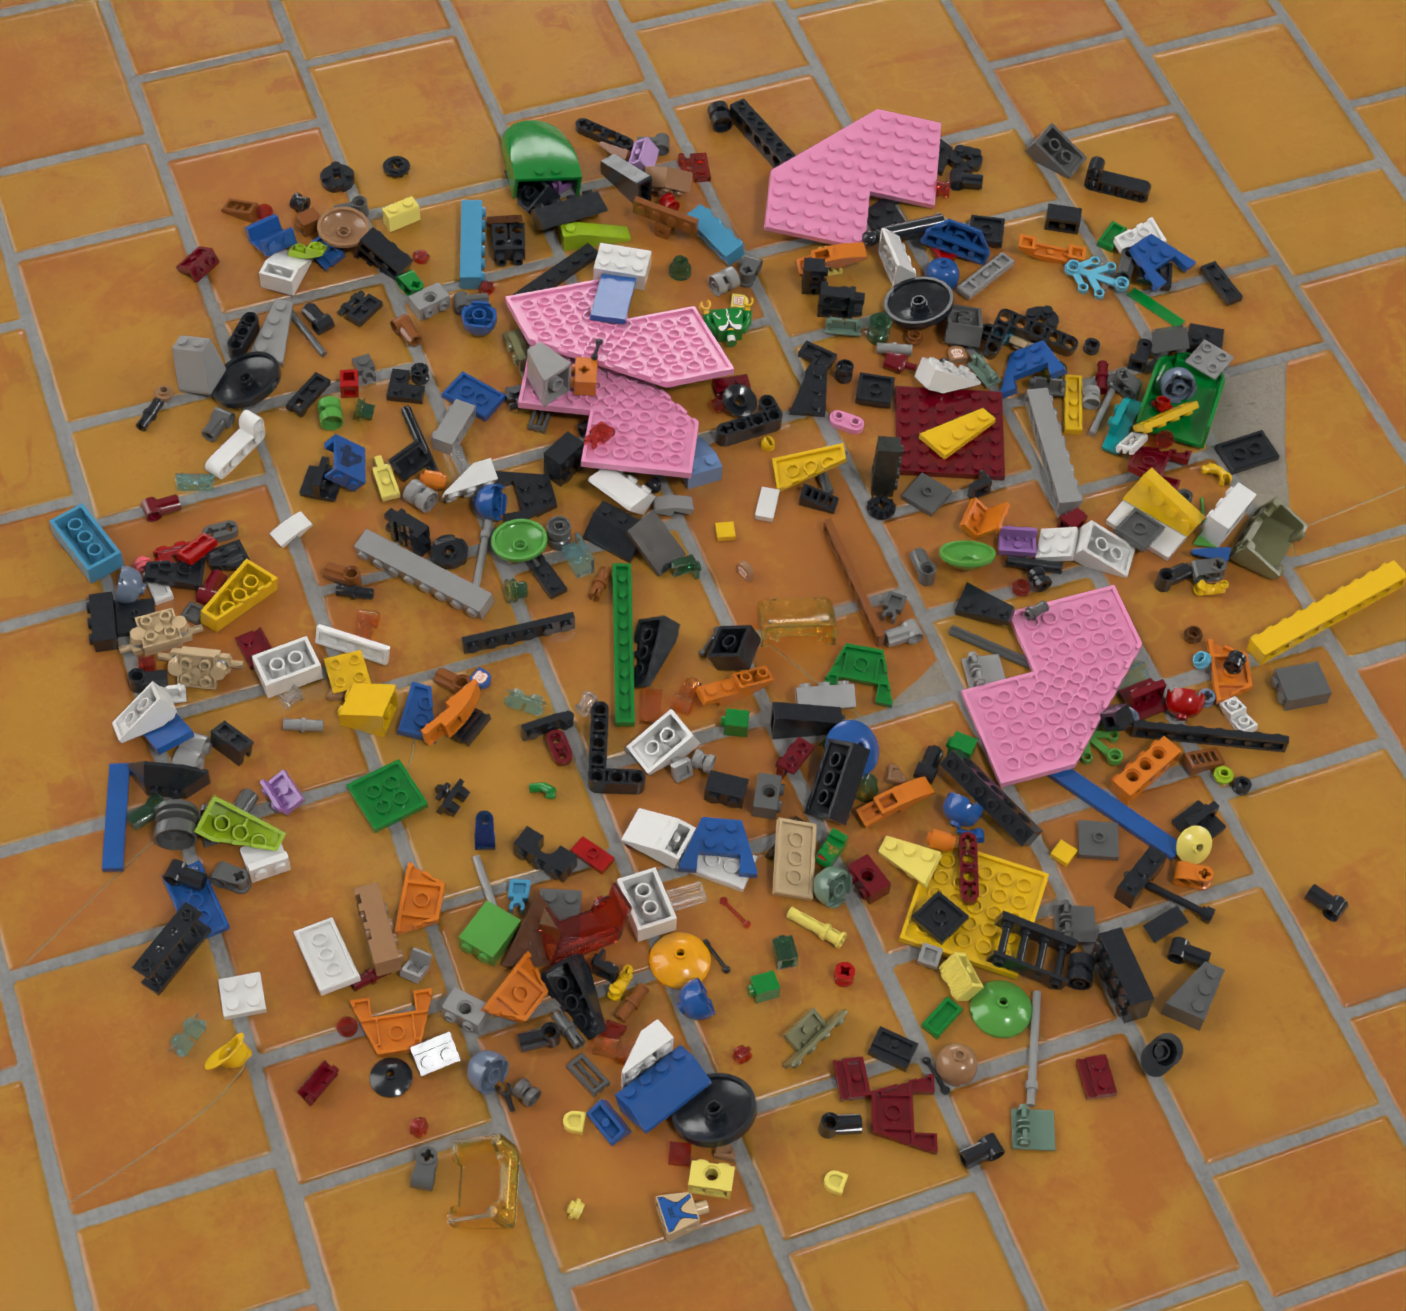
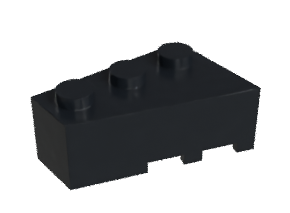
[354,227,413,281]

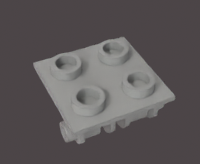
[1185,339,1234,380]
[961,651,1006,688]

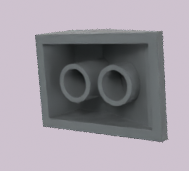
[1025,123,1087,179]
[944,304,983,348]
[540,888,582,956]

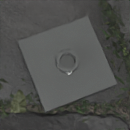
[901,473,952,517]
[1113,507,1165,553]
[1077,820,1119,861]

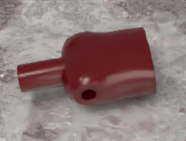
[883,351,917,373]

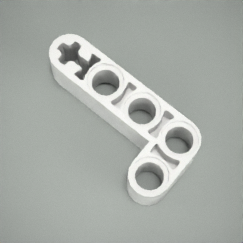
[205,410,265,479]

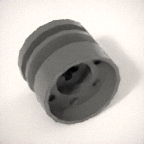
[154,799,198,850]

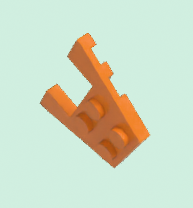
[350,988,433,1058]

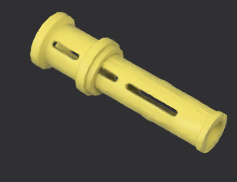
[786,906,847,949]

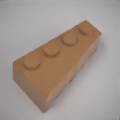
[354,882,404,977]

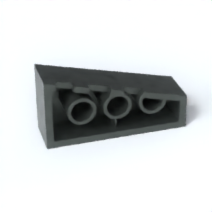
[871,436,904,497]

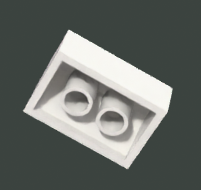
[878,228,916,287]
[588,469,656,515]

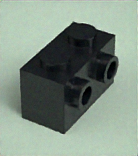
[801,257,828,295]

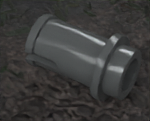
[1024,600,1049,621]

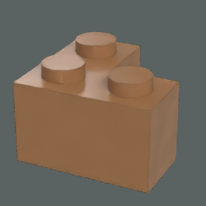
[645,166,693,196]

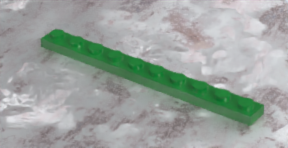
[612,563,635,727]

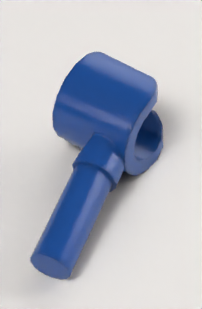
[957,828,984,843]

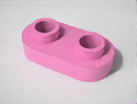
[829,410,864,435]

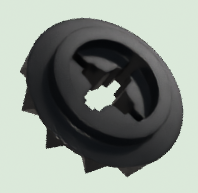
[383,156,410,179]
[867,494,896,520]

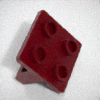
[1118,678,1167,720]

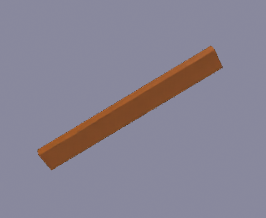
[823,518,885,647]

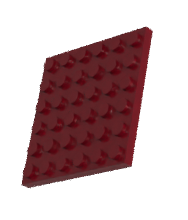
[895,386,1005,481]

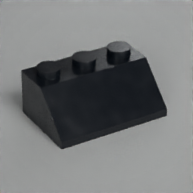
[583,501,640,563]

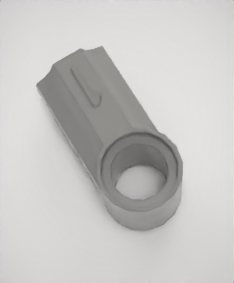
[884,619,924,647]

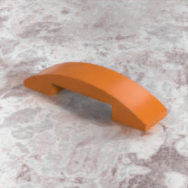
[1018,234,1086,264]

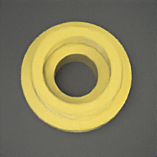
[566,1198,585,1220]

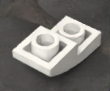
[269,511,313,548]
[1219,696,1258,732]

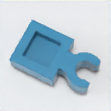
[508,879,531,914]

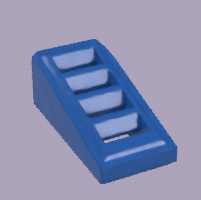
[1190,547,1231,562]

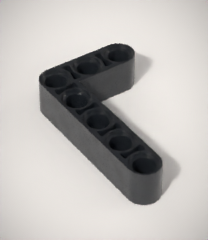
[982,308,1079,360]
[588,701,646,795]

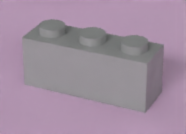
[431,399,476,456]
[794,681,856,709]

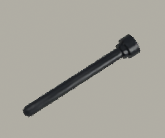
[1124,871,1216,924]

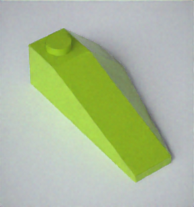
[557,221,631,251]
[194,794,286,851]

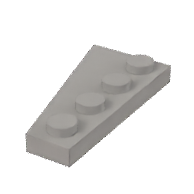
[250,298,293,367]

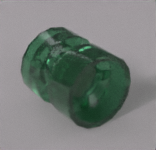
[867,312,892,346]

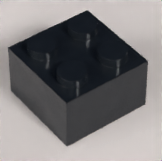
[544,431,584,487]
[707,625,761,670]

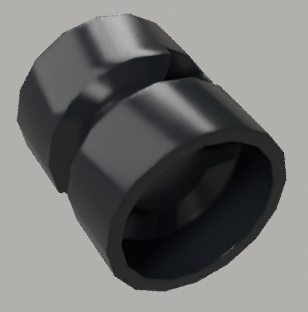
[707,101,733,133]
[1066,952,1095,990]

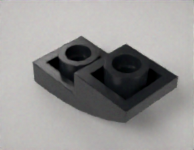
[1143,906,1189,943]

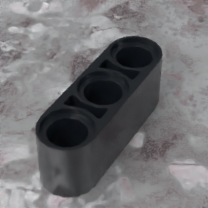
[227,312,260,359]

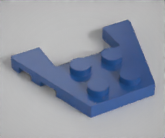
[1128,234,1196,292]
[1000,340,1067,399]
[678,817,757,878]

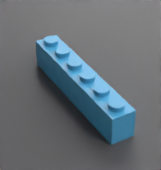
[460,200,486,289]

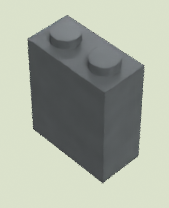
[1270,661,1332,711]

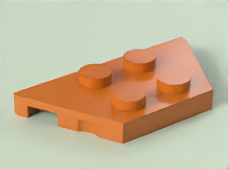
[1207,639,1253,704]
[394,862,445,935]
[481,951,548,1024]

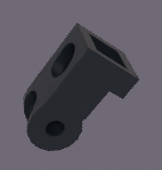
[1127,338,1153,373]

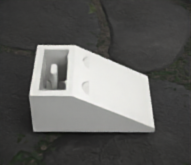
[259,249,314,296]
[914,357,981,393]
[440,458,498,503]
[621,808,696,869]
[621,1019,674,1090]

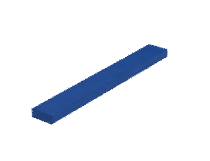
[1046,769,1177,861]

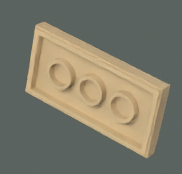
[772,817,817,901]

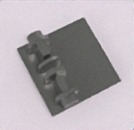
[1053,899,1096,943]

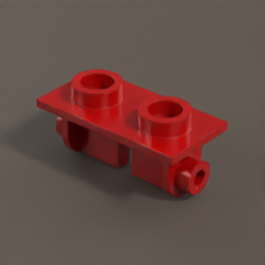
[153,540,190,562]

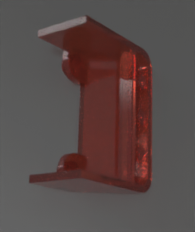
[539,882,632,966]

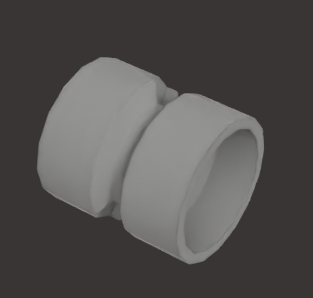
[708,266,740,296]
[403,479,438,513]

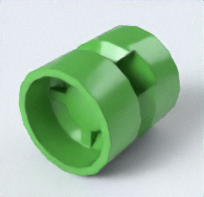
[317,396,344,431]

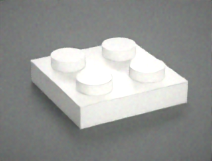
[1035,527,1079,561]
[218,972,267,1020]

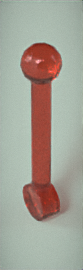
[720,897,751,928]

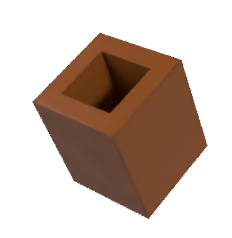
[295,207,320,238]

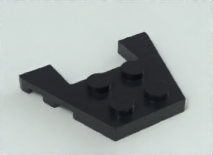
[867,198,905,231]
[495,471,557,523]

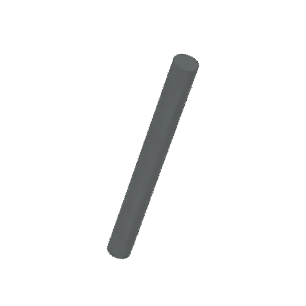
[291,310,327,357]

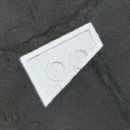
[1113,217,1167,254]

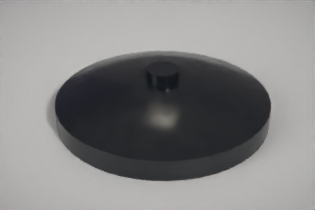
[884,277,954,329]
[212,352,281,409]
[671,1073,757,1148]

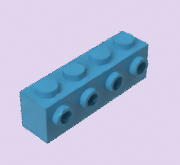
[687,204,745,266]

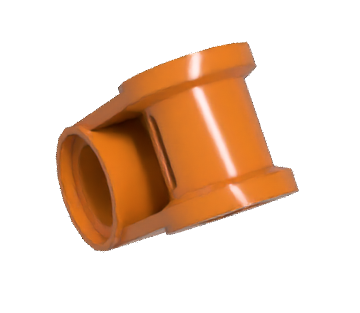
[1173,861,1214,891]

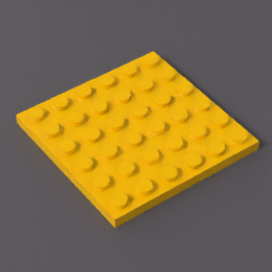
[899,844,1049,980]

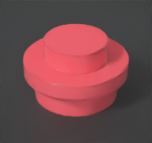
[132,556,151,572]

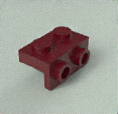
[775,737,815,779]

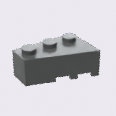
[1161,961,1225,1031]

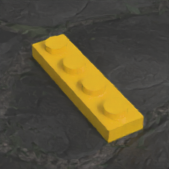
[1133,401,1199,434]

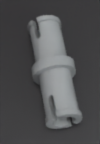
[877,342,913,356]
[283,717,324,733]

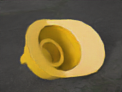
[204,1033,252,1070]

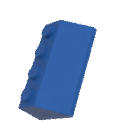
[615,1045,711,1134]

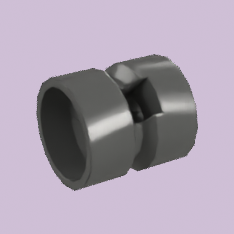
[547,516,571,551]

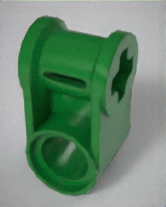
[396,269,424,296]

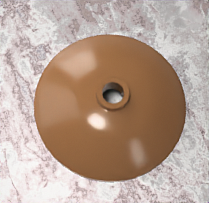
[317,207,370,248]

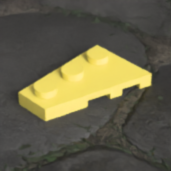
[878,836,942,888]

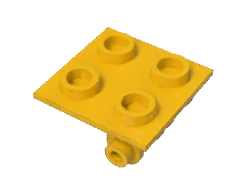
[324,650,371,694]

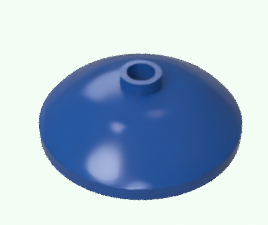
[825,720,879,777]

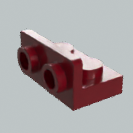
[176,246,219,282]

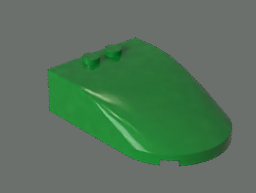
[502,120,582,199]
[1135,352,1225,449]

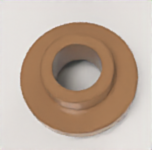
[155,385,173,402]

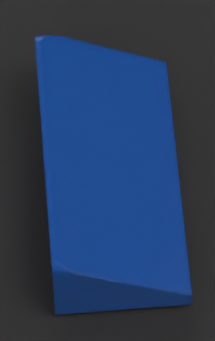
[586,1099,632,1146]

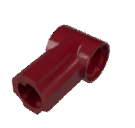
[141,494,182,522]
[196,569,227,605]

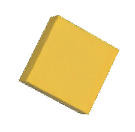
[715,521,736,542]
[1049,840,1078,867]

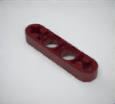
[958,832,979,906]

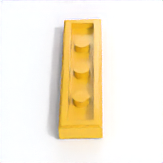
[1064,374,1083,435]

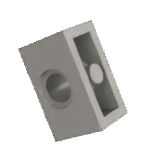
[408,282,450,322]
[442,987,491,1034]

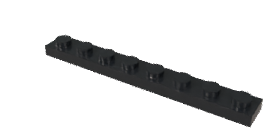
[1130,720,1289,753]

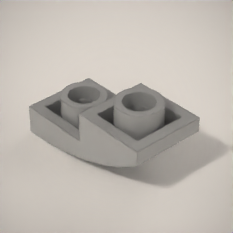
[653,495,694,516]

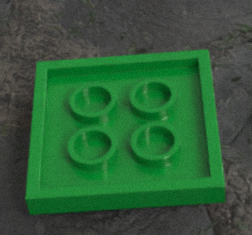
[346,759,428,833]

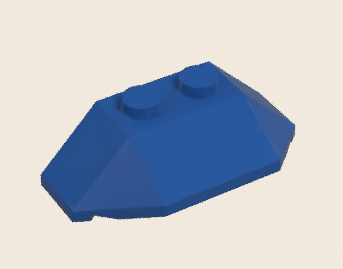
[920,219,990,266]

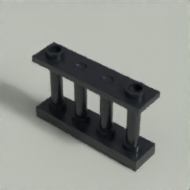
[132,902,212,996]
[986,911,1078,990]

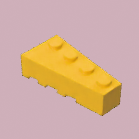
[1123,468,1206,537]
[201,558,278,633]

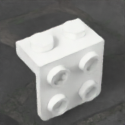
[240,844,291,883]

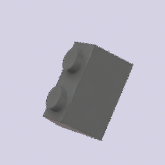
[1151,324,1190,356]

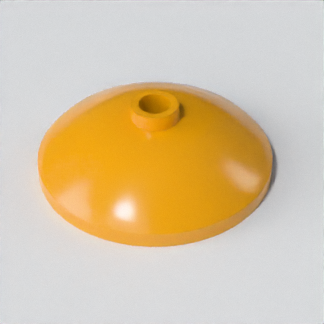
[649,932,711,990]

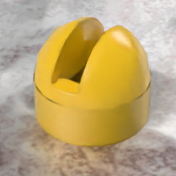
[760,436,775,452]

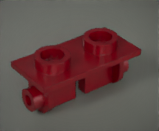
[297,1060,339,1106]

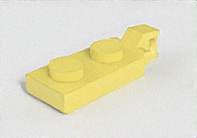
[372,455,400,502]

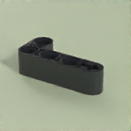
[1084,156,1151,203]
[716,395,783,447]

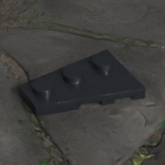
[789,364,828,417]
[144,558,206,590]
[955,582,1015,626]

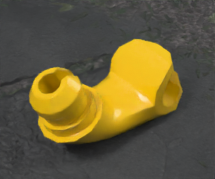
[1201,462,1232,486]
[1193,580,1229,596]
[607,965,633,1001]

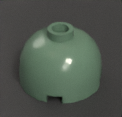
[814,866,853,909]

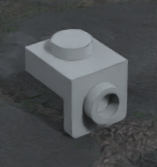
[400,947,432,984]

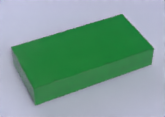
[1096,221,1127,253]
[921,996,963,1040]

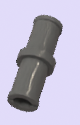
[551,1010,585,1050]

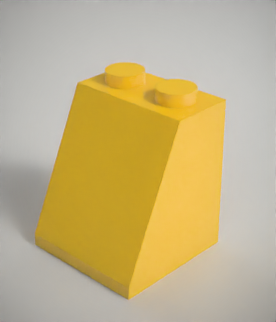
[337,683,398,738]

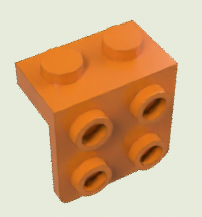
[959,497,1010,540]

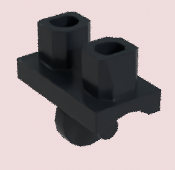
[435,779,470,817]

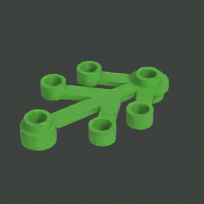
[1080,720,1123,766]

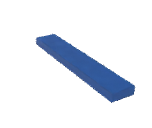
[102,763,130,872]

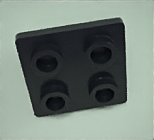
[299,456,341,502]
[1171,800,1226,848]

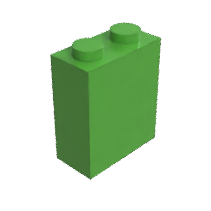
[459,901,521,967]

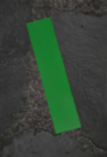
[1127,287,1185,326]

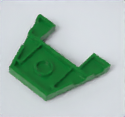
[824,643,893,708]

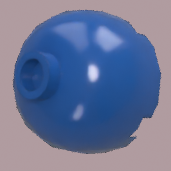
[925,257,959,289]
[462,301,497,336]
[473,484,507,521]
[943,793,984,829]
[677,978,716,1021]

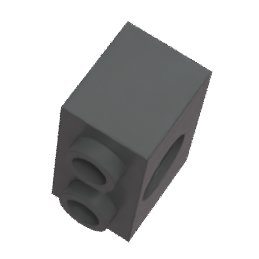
[752,772,785,820]

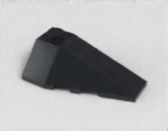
[504,169,561,214]

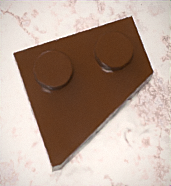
[486,214,523,227]

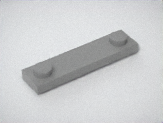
[956,252,1015,300]

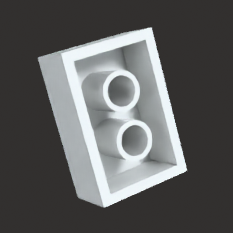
[593,243,651,290]
[1200,482,1257,547]
[252,636,323,698]
[617,867,677,942]

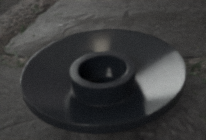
[722,384,757,417]
[370,1058,412,1098]

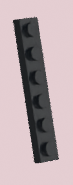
[512,243,598,295]
[462,612,575,654]

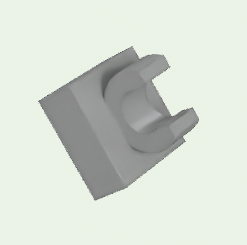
[670,756,693,783]
[917,942,943,970]

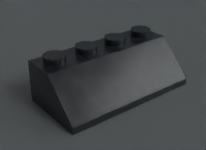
[530,189,608,230]
[804,738,871,825]

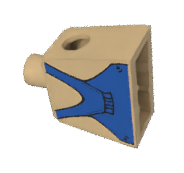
[655,1192,709,1243]

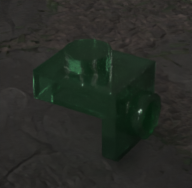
[671,554,702,580]

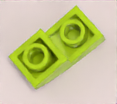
[288,242,328,259]

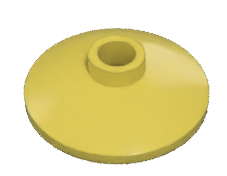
[1176,825,1212,864]

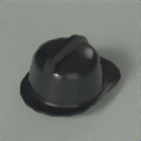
[1140,1033,1183,1077]

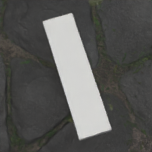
[315,624,390,665]

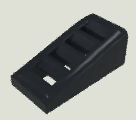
[799,484,839,514]

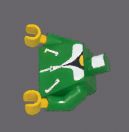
[699,297,754,347]

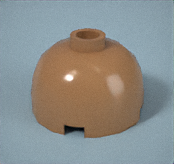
[935,1043,978,1087]

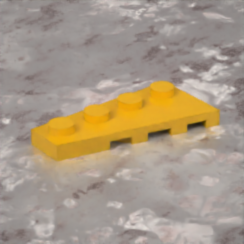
[919,408,996,460]
[772,443,847,492]

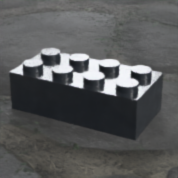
[1091,927,1155,1023]

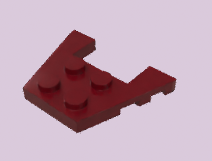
[1127,446,1192,491]
[871,1074,938,1155]

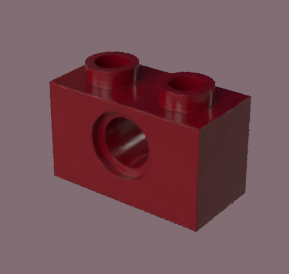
[847,854,891,905]

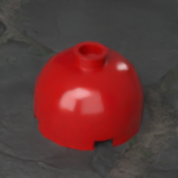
[1166,688,1205,721]

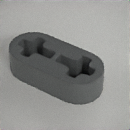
[202,520,239,543]

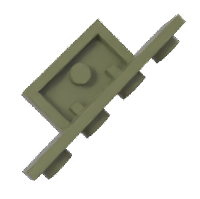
[503,329,529,379]
[782,1008,848,1069]

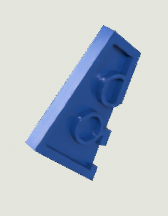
[397,682,436,744]

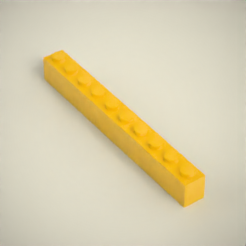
[1246,560,1406,665]

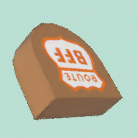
[948,346,968,364]
[736,560,754,583]

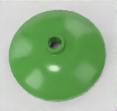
[491,519,548,562]
[939,540,996,571]
[970,980,1032,1039]

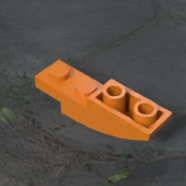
[796,242,868,277]
[695,665,774,706]
[421,679,481,746]
[856,776,935,828]

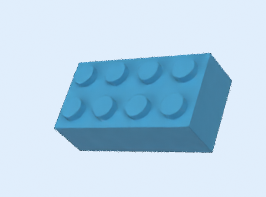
[49,503,124,584]

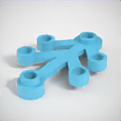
[1064,256,1129,300]

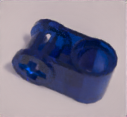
[475,811,495,850]

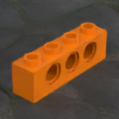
[1109,736,1182,805]

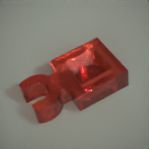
[584,421,615,450]

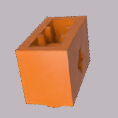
[571,357,598,396]

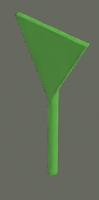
[1193,497,1217,548]

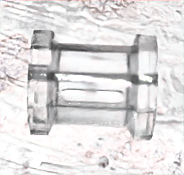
[278,685,304,710]
[574,691,598,717]

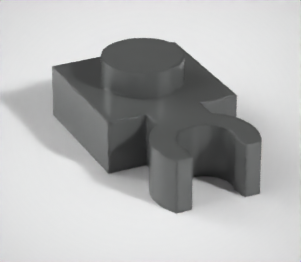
[352,354,376,384]
[882,591,907,624]

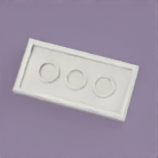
[1105,500,1187,561]
[675,833,758,892]
[294,917,361,996]

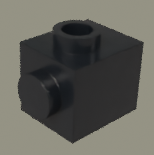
[1100,703,1134,732]

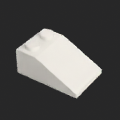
[1073,520,1136,578]
[112,681,177,743]
[626,709,701,775]

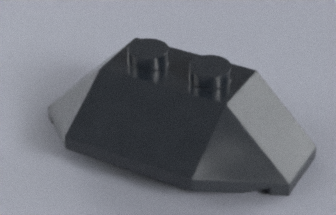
[128,761,211,799]

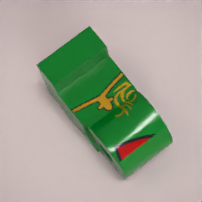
[815,828,849,868]

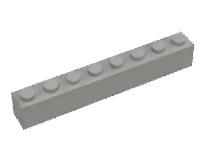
[1024,388,1083,514]
[354,529,495,620]

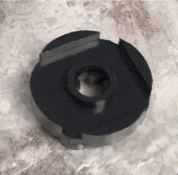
[949,144,983,174]
[320,161,354,193]
[1025,305,1059,335]
[430,534,468,570]

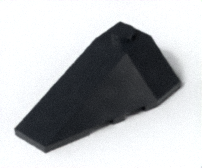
[634,615,680,689]
[540,953,606,1040]

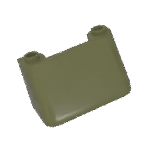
[1229,497,1308,580]

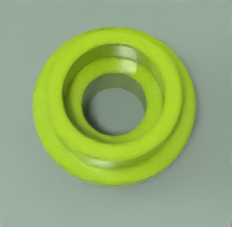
[1214,766,1234,785]

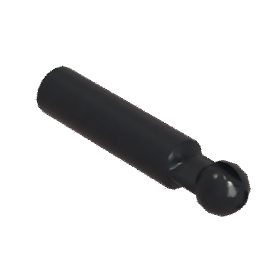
[862,214,945,247]

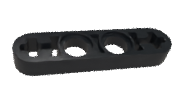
[576,118,634,152]

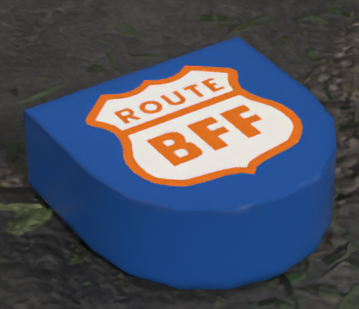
[470,667,491,689]

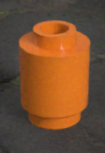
[419,469,447,490]
[926,829,956,853]

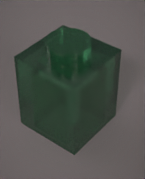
[771,935,798,970]

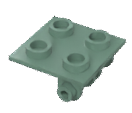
[1011,1104,1055,1151]

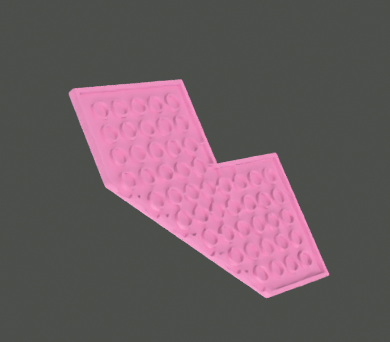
[764,109,941,245]
[505,279,734,388]
[518,344,699,478]
[961,585,1142,788]

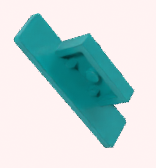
[1101,397,1142,455]

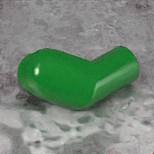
[529,782,557,799]

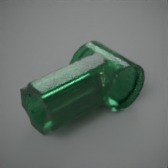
[126,794,164,831]

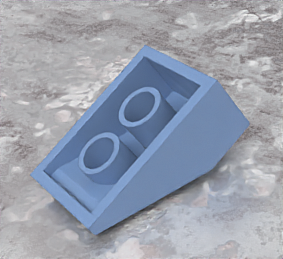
[682,437,722,490]

